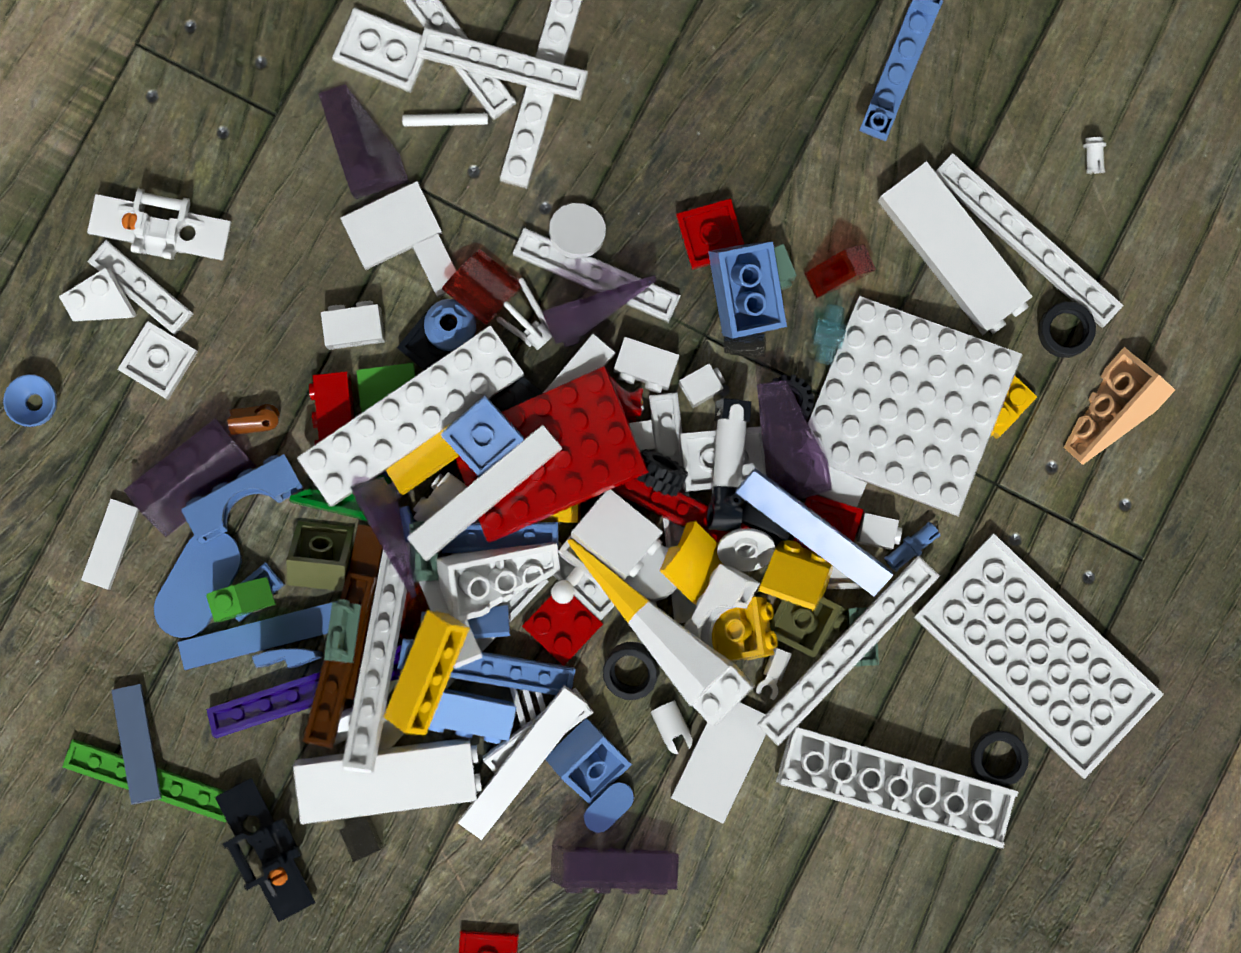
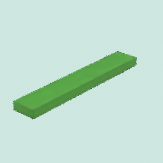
[62,739,227,823]

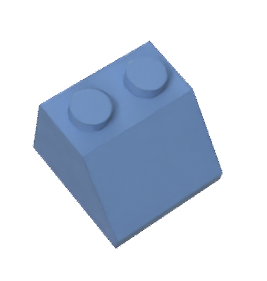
[545,718,632,805]

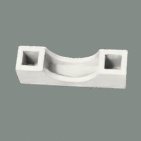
[684,564,760,649]

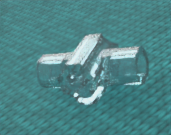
[813,304,846,365]

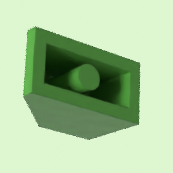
[206,577,276,622]

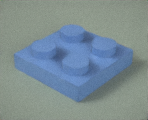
[441,395,524,477]

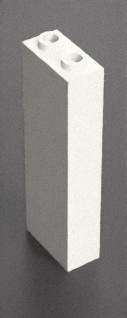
[878,161,1033,335]
[293,738,482,824]

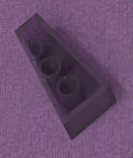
[550,845,679,895]

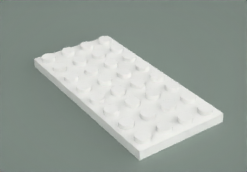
[914,533,1164,779]

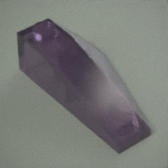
[542,275,658,347]

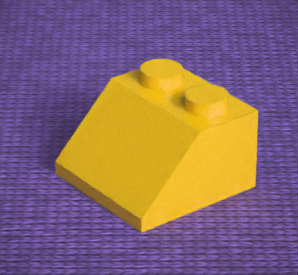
[759,540,834,610]

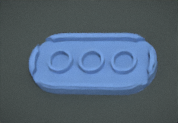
[154,533,242,638]

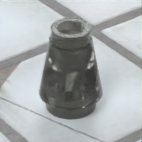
[724,333,766,359]

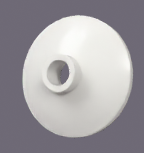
[717,528,775,571]

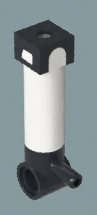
[706,398,752,532]

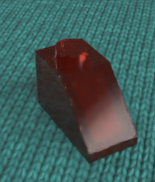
[804,244,876,299]

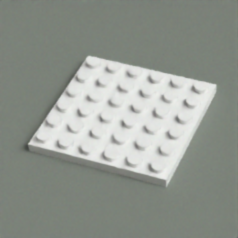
[796,296,1022,517]

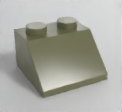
[286,521,355,591]

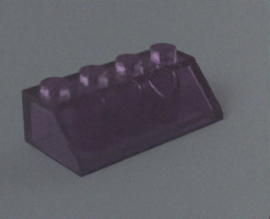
[124,418,257,537]

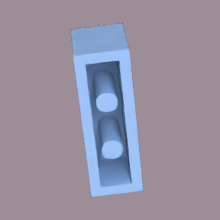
[428,688,517,744]

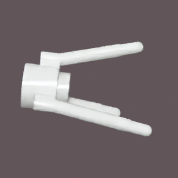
[497,278,554,350]

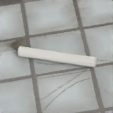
[402,113,488,126]

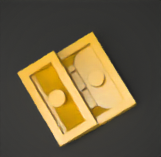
[659,521,724,605]

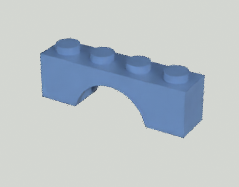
[181,454,304,545]

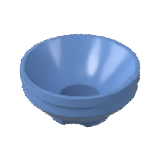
[424,299,476,351]
[3,375,57,427]

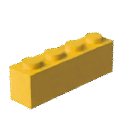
[384,610,470,735]

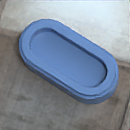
[584,782,634,833]

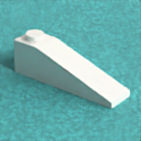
[436,542,560,621]

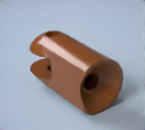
[227,404,280,435]

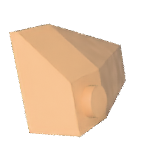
[1063,347,1175,464]

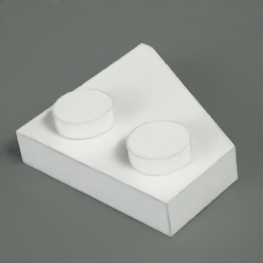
[59,268,137,321]

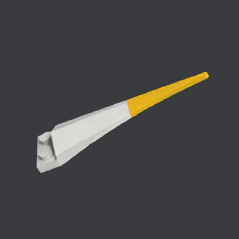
[567,539,755,727]

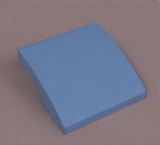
[252,649,324,668]

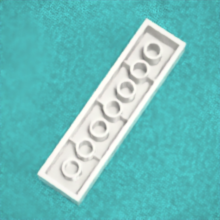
[297,326,524,507]

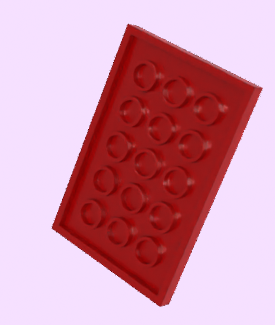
[456,366,649,543]

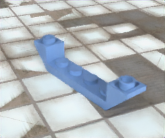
[859,0,943,142]

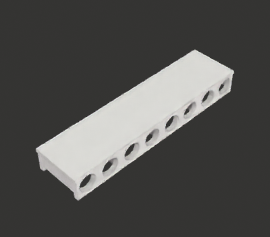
[776,727,1018,848]

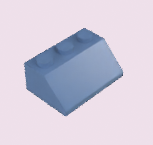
[708,241,787,338]

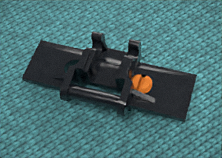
[215,778,316,922]

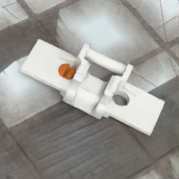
[87,188,231,261]

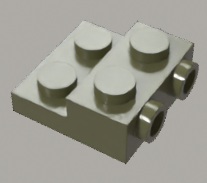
[770,597,848,660]

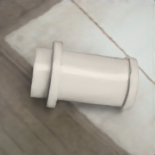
[1083,137,1106,174]

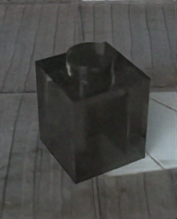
[339,816,383,862]

